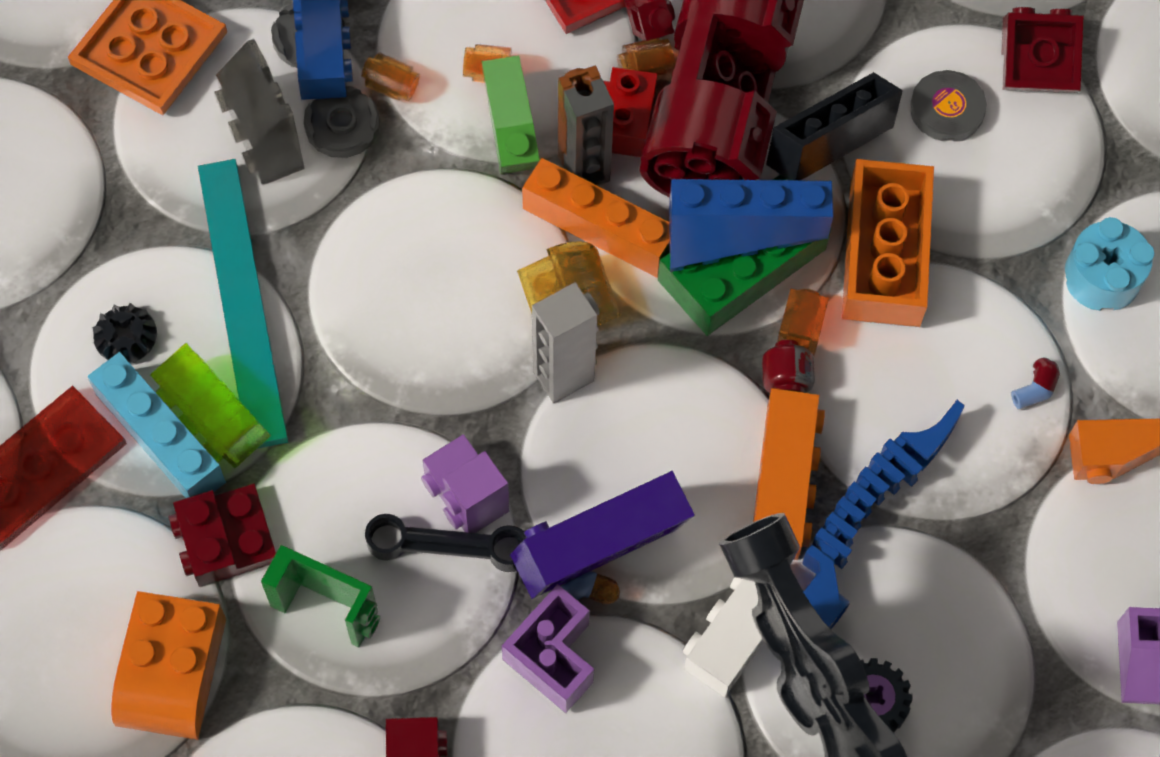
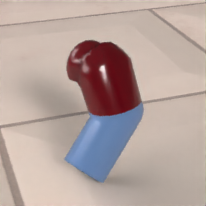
[1011,357,1060,409]

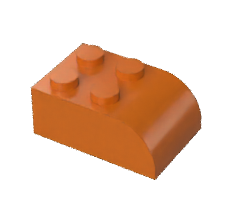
[111,591,226,740]

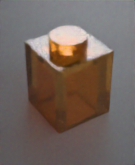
[777,288,829,356]

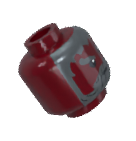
[762,340,815,393]

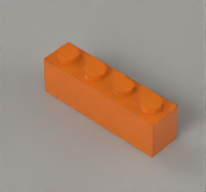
[522,158,670,278]
[753,388,825,560]

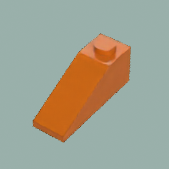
[1069,418,1160,484]

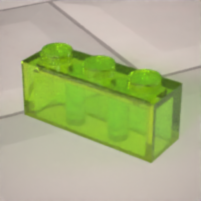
[150,343,271,468]

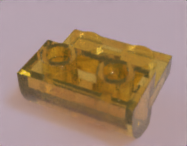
[517,241,621,326]

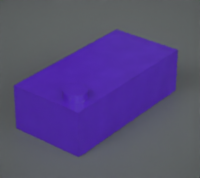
[510,470,695,599]

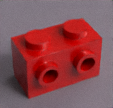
[603,67,657,157]

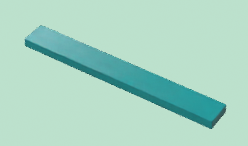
[198,159,289,451]

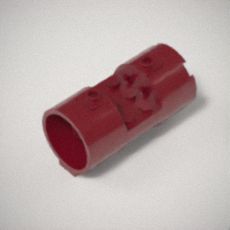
[639,0,804,198]

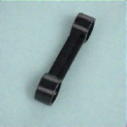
[365,514,526,572]

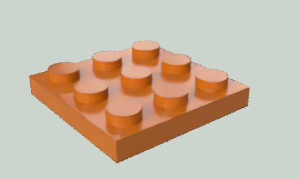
[68,0,227,115]

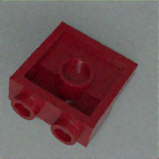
[1001,7,1084,93]
[168,483,276,587]

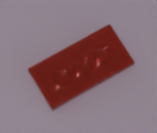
[0,385,127,550]

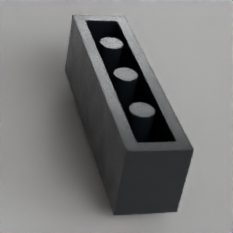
[766,72,903,181]

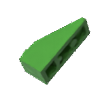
[481,55,540,174]

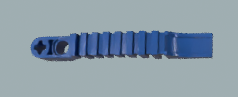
[802,399,965,630]

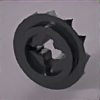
[92,303,157,363]

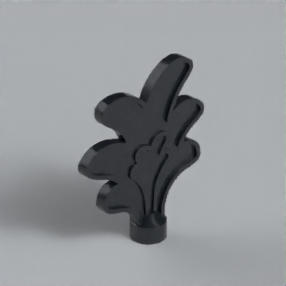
[719,513,907,757]

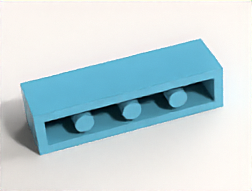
[87,352,226,498]

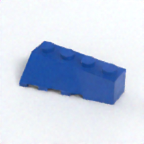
[293,0,353,100]
[669,179,833,272]

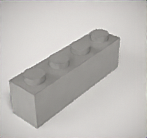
[532,282,600,403]

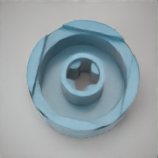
[1064,217,1154,311]

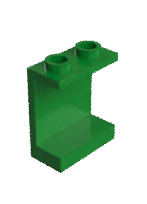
[261,545,380,648]

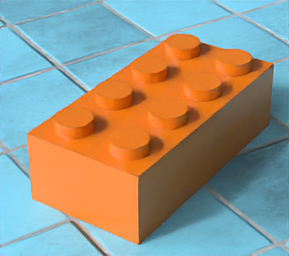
[842,159,934,327]

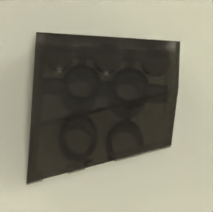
[214,39,305,185]

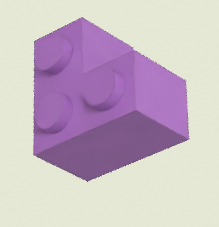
[421,434,510,533]
[501,584,594,713]

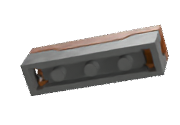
[558,65,614,186]

